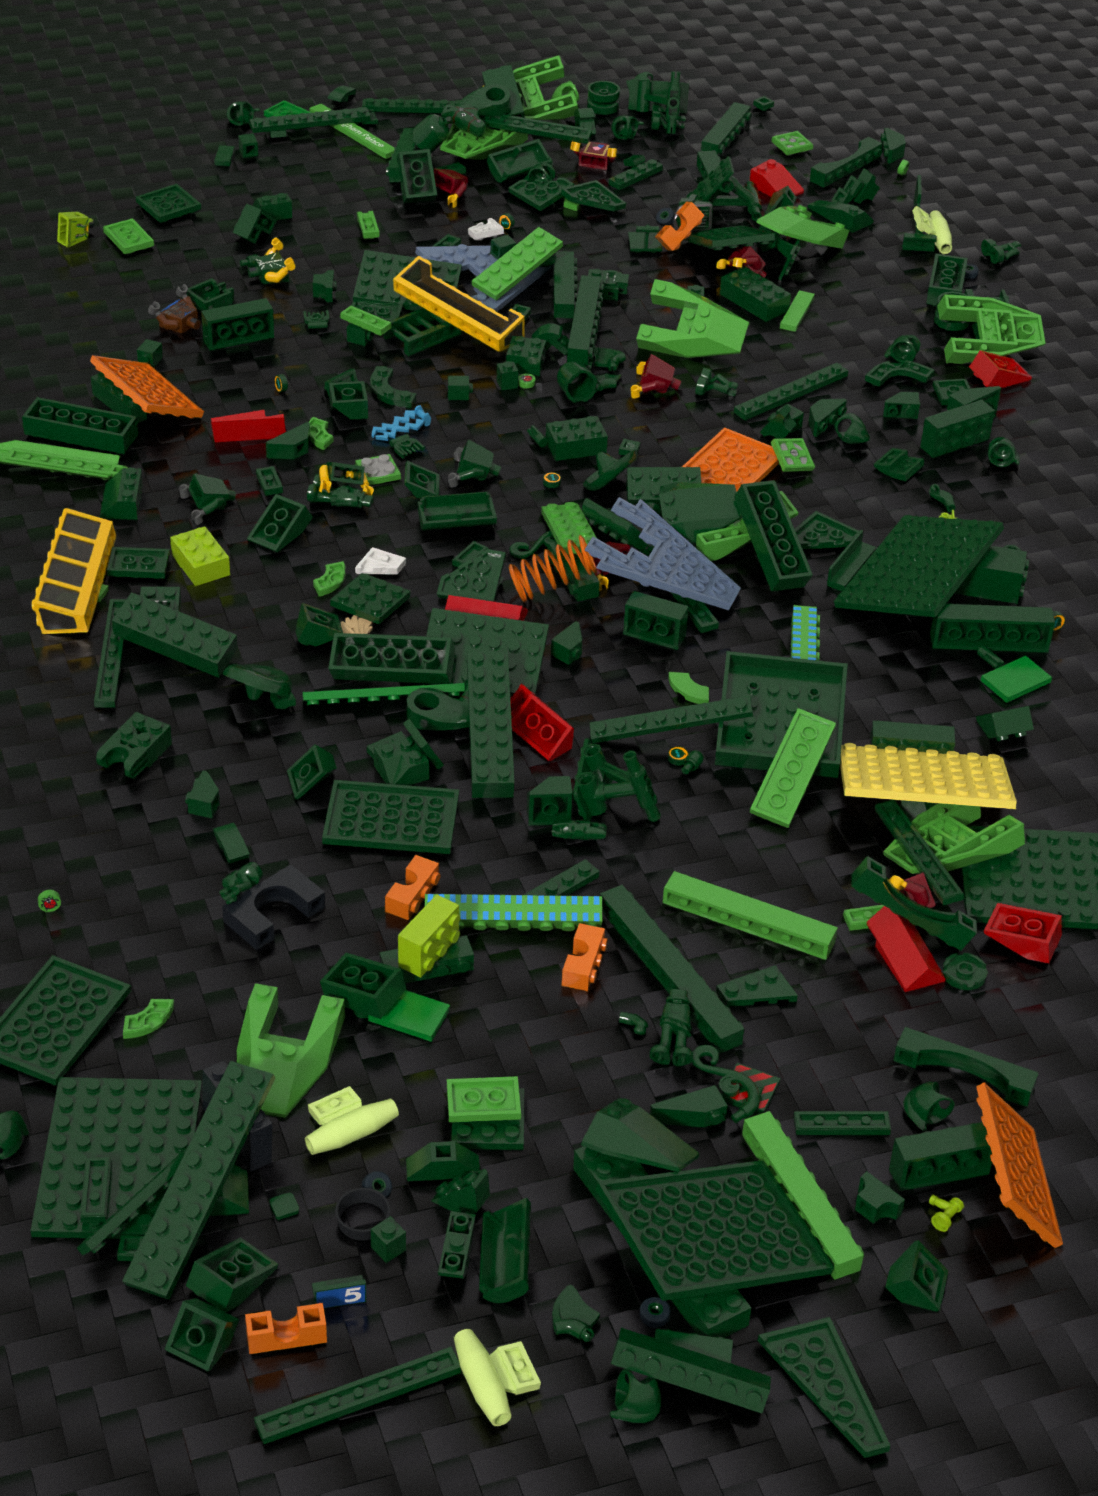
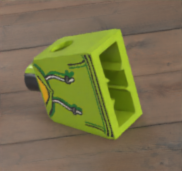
[57,212,94,248]

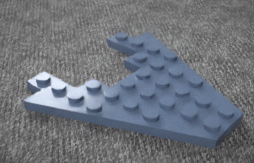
[415,244,554,315]
[585,497,741,610]

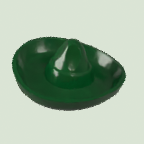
[583,449,637,491]
[223,664,292,701]

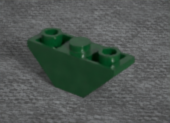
[881,128,906,163]
[808,399,847,437]
[266,422,310,459]
[406,1141,480,1181]
[431,1169,490,1214]
[438,1211,475,1279]

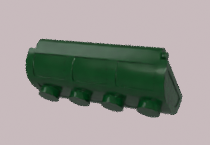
[487,139,553,183]
[418,492,497,530]
[582,498,649,549]
[479,1198,531,1303]

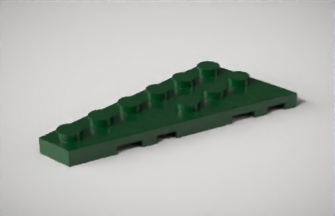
[758,1317,891,1458]

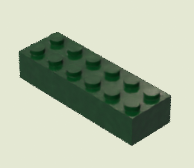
[22,397,138,454]
[734,480,813,591]
[112,592,238,678]
[930,604,1055,653]
[328,633,456,684]

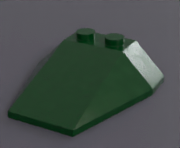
[659,482,741,546]
[581,1098,699,1172]

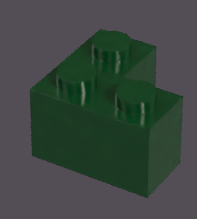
[233,203,277,244]

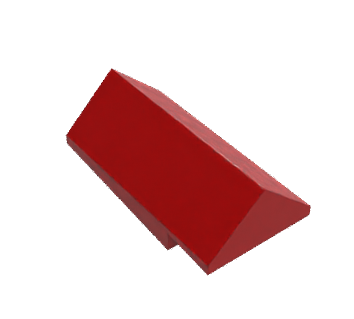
[211,410,286,442]
[445,595,528,621]
[510,684,574,761]
[867,906,946,992]

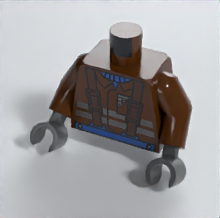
[148,284,201,333]

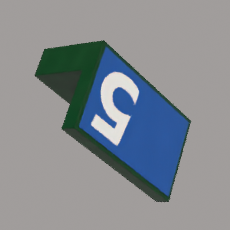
[312,1275,366,1308]

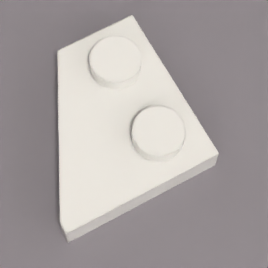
[468,218,504,240]
[355,547,406,574]

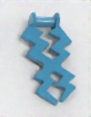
[371,405,431,441]

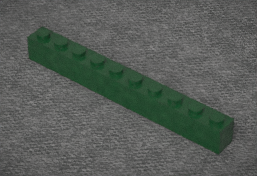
[600,884,745,1054]

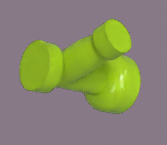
[929,1195,964,1232]

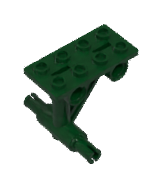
[628,71,689,134]
[686,156,762,221]
[572,738,661,822]

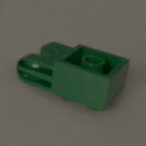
[96,712,172,779]

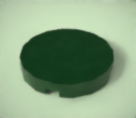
[942,953,988,990]

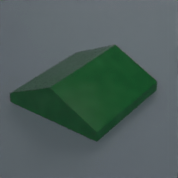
[404,461,440,498]

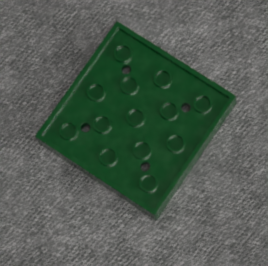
[715,651,847,778]

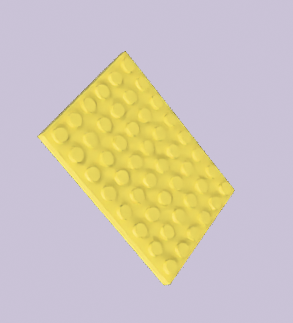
[840,743,1017,809]

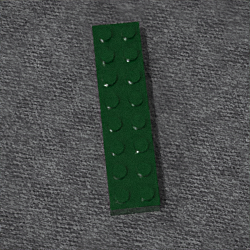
[567,275,604,371]
[467,651,514,798]

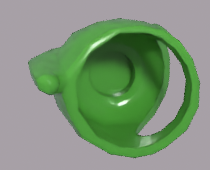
[551,81,579,102]

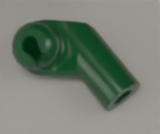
[619,1011,648,1035]

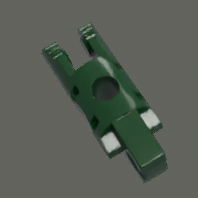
[552,820,607,840]

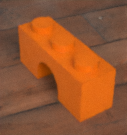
[655,202,705,251]
[385,855,441,920]
[562,923,608,991]
[245,1303,327,1354]

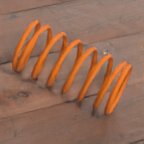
[509,535,597,603]

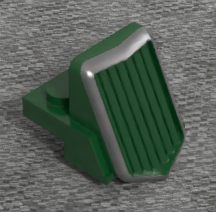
[674,194,713,232]

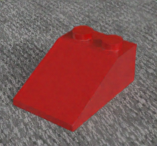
[750,159,804,197]
[969,350,1032,388]
[984,903,1062,963]

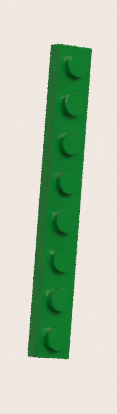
[303,683,465,705]

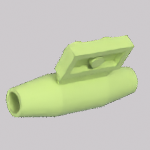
[912,206,952,254]
[305,1086,399,1155]
[454,1329,541,1426]

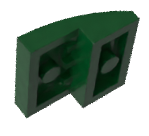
[874,448,924,481]

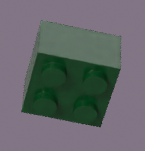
[506,336,546,376]

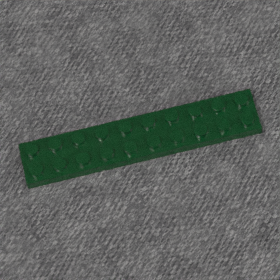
[122,1061,275,1300]

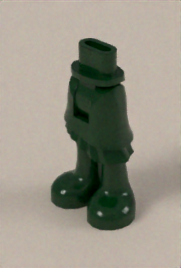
[307,474,374,508]
[649,989,694,1066]

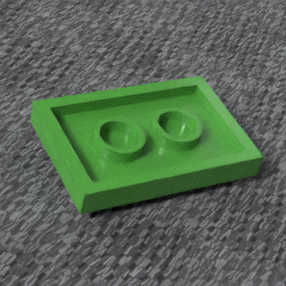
[103,218,154,254]
[447,1076,521,1122]

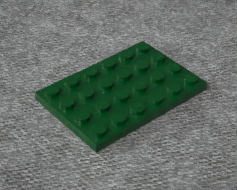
[685,225,775,250]
[353,250,462,311]
[426,608,549,696]
[322,780,459,854]
[0,955,131,1085]

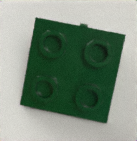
[628,224,662,253]
[768,232,801,280]

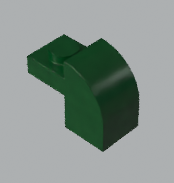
[574,108,596,136]
[532,323,569,355]

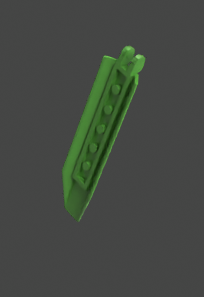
[0,440,128,480]

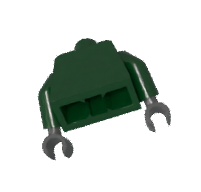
[448,440,501,487]
[179,474,236,525]

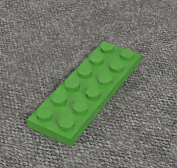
[472,227,563,300]
[541,502,597,554]
[750,708,836,828]

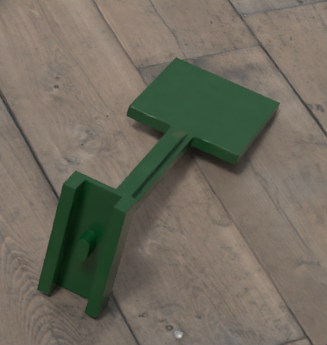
[902,175,936,252]

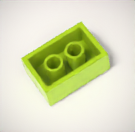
[170,526,230,586]
[398,894,460,978]

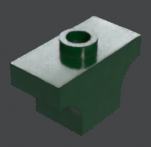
[853,168,880,204]
[313,270,337,302]
[760,404,797,439]
[855,1172,905,1224]

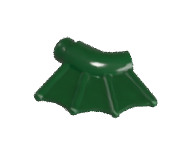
[595,373,621,392]

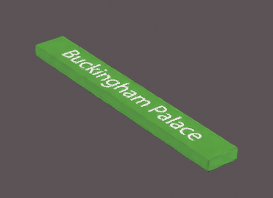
[309,104,394,159]

